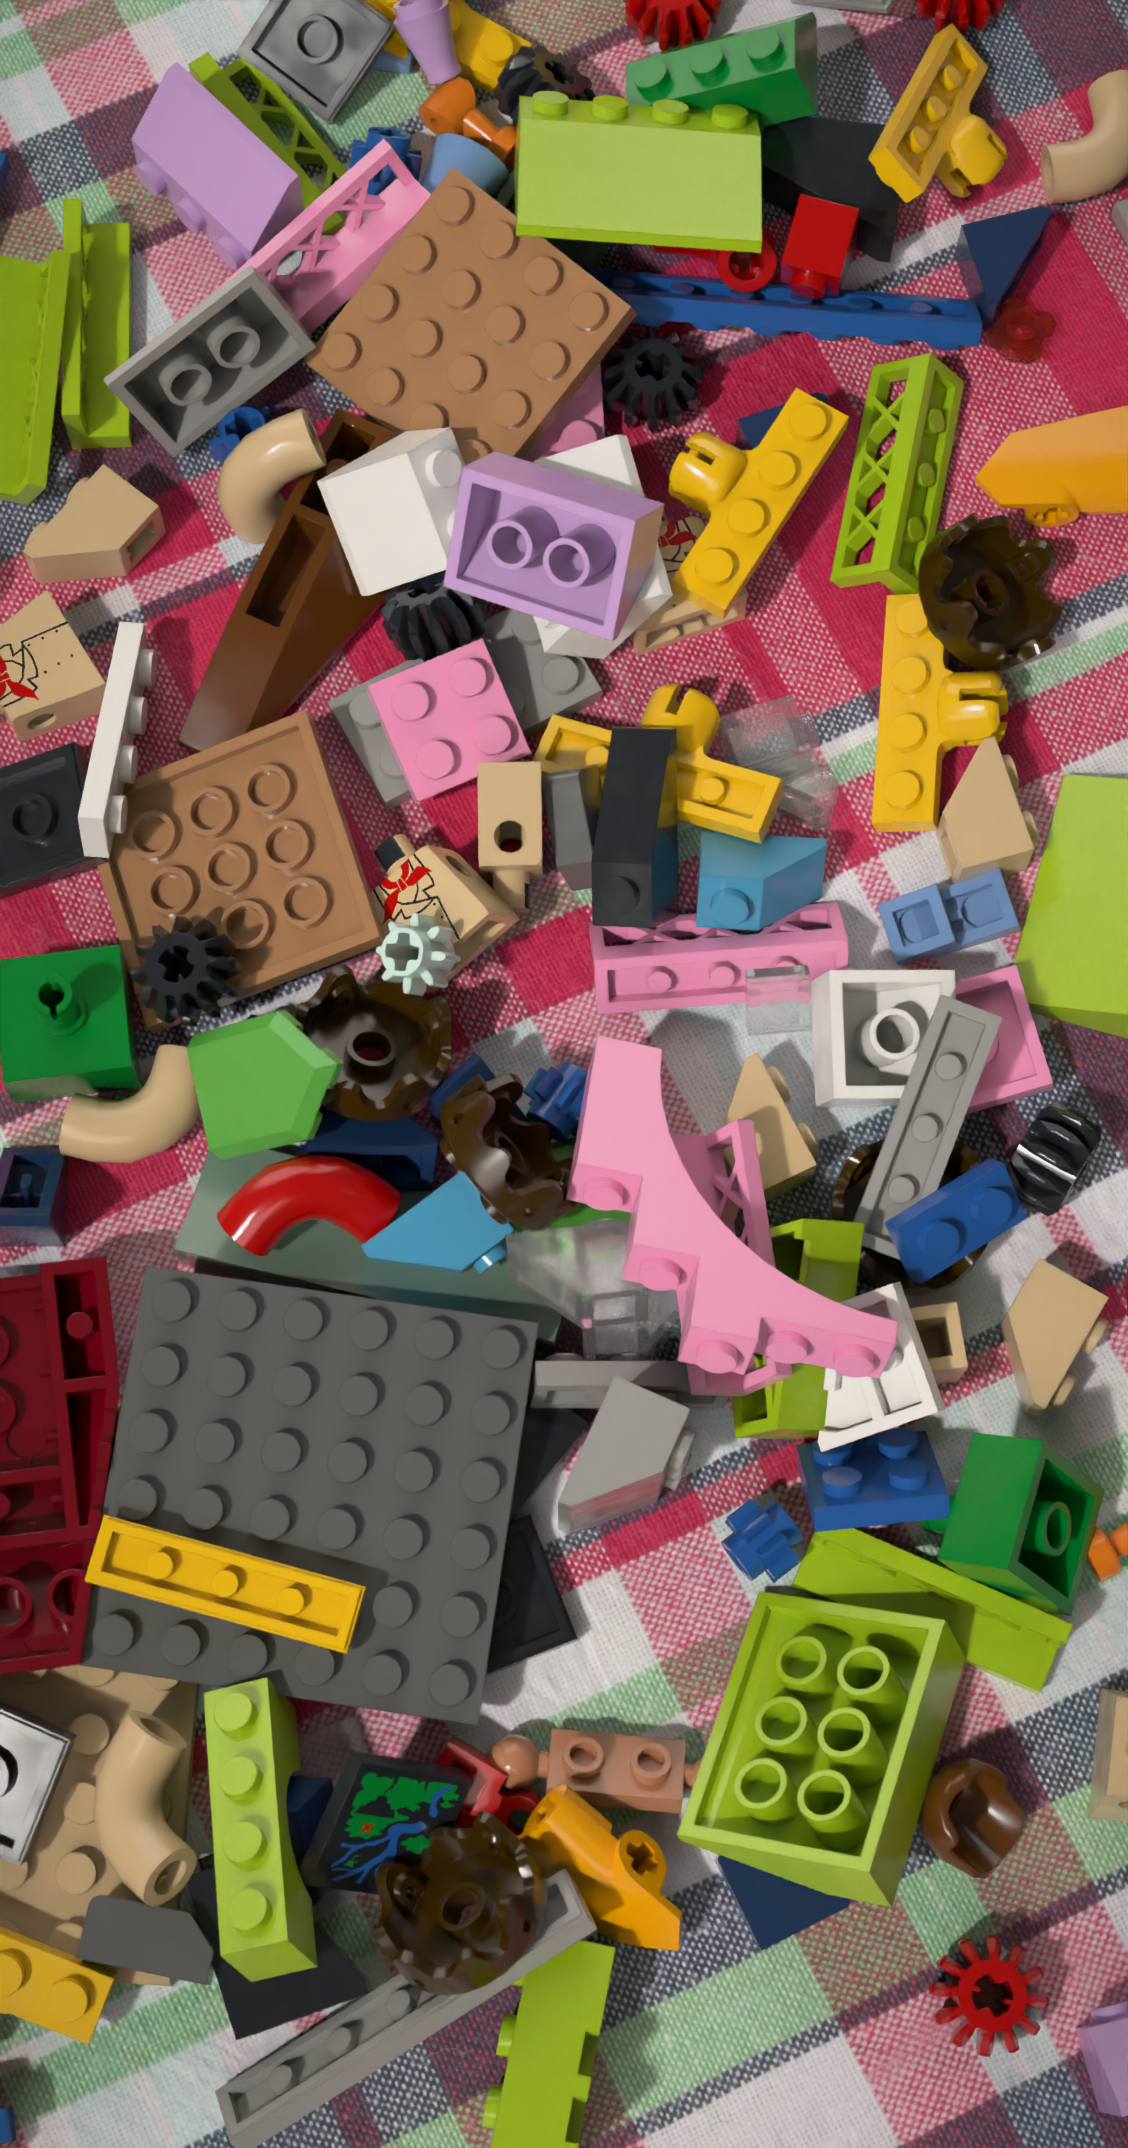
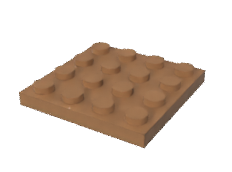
[303,167,637,466]
[97,709,385,1033]

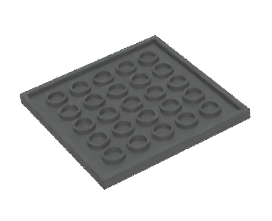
[79,1266,539,1726]

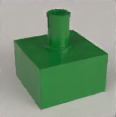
[0,945,142,1103]
[920,1433,1105,1616]

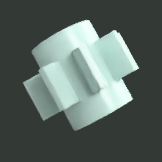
[376,913,461,996]

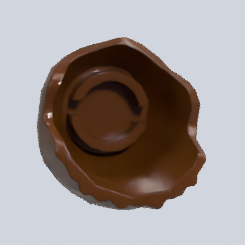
[918,1758,1025,1879]

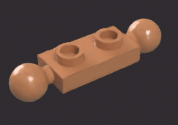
[489,1728,703,1814]

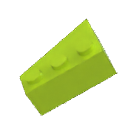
[732,1218,864,1439]
[482,1940,616,2148]

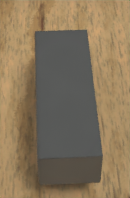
[541,764,602,891]
[76,1895,216,1985]

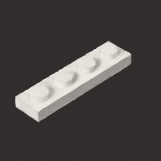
[78,621,157,858]

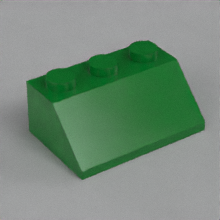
[626,12,818,128]

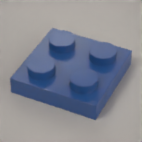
[796,1428,950,1532]

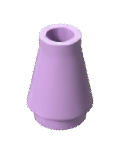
[393,0,462,84]

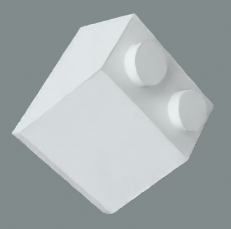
[317,427,465,596]
[811,970,956,1107]

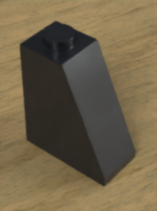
[761,116,899,262]
[187,1853,373,2040]

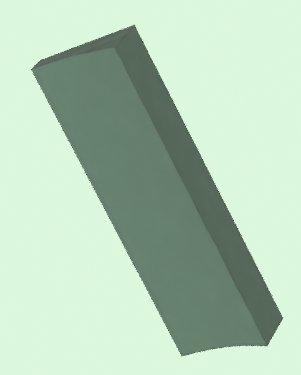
[173,1150,578,1354]

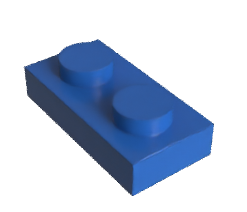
[885,1158,1026,1284]

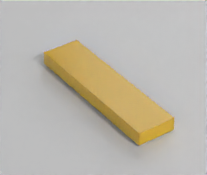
[84,1515,367,1655]

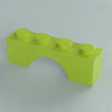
[203,1677,317,1982]

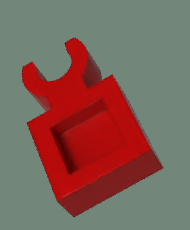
[436,1734,542,1837]

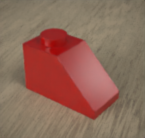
[781,194,859,299]

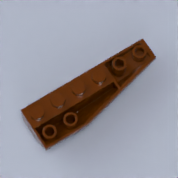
[177,408,398,753]

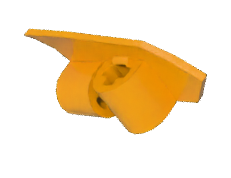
[974,405,1128,528]
[517,1783,683,1951]

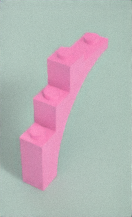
[566,1035,898,1379]

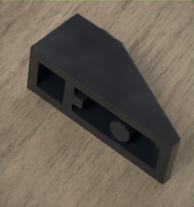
[591,727,679,928]

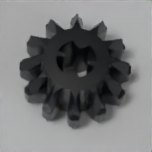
[493,45,596,127]
[601,325,703,434]
[381,570,489,662]
[129,916,243,1027]
[1006,1101,1101,1216]

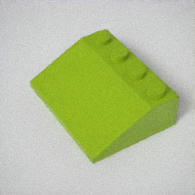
[514,91,762,253]
[1013,774,1128,1039]
[677,1591,966,1907]

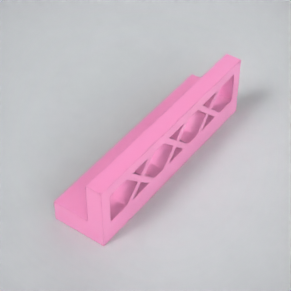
[207,139,431,335]
[589,902,848,1015]
[670,1119,793,1397]

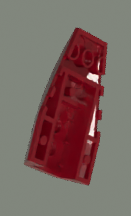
[0,1256,120,1675]

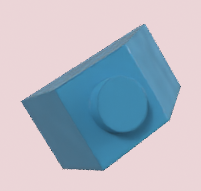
[696,832,827,931]
[360,1172,514,1274]

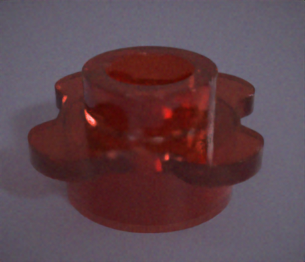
[986,298,1056,364]

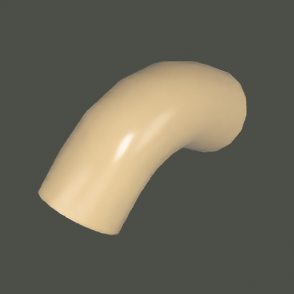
[1041,70,1128,204]
[217,408,327,545]
[59,1045,201,1164]
[93,1710,197,1907]

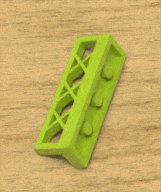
[189,52,347,236]
[62,199,133,449]
[0,249,71,505]
[830,353,964,595]
[791,1528,1073,1695]

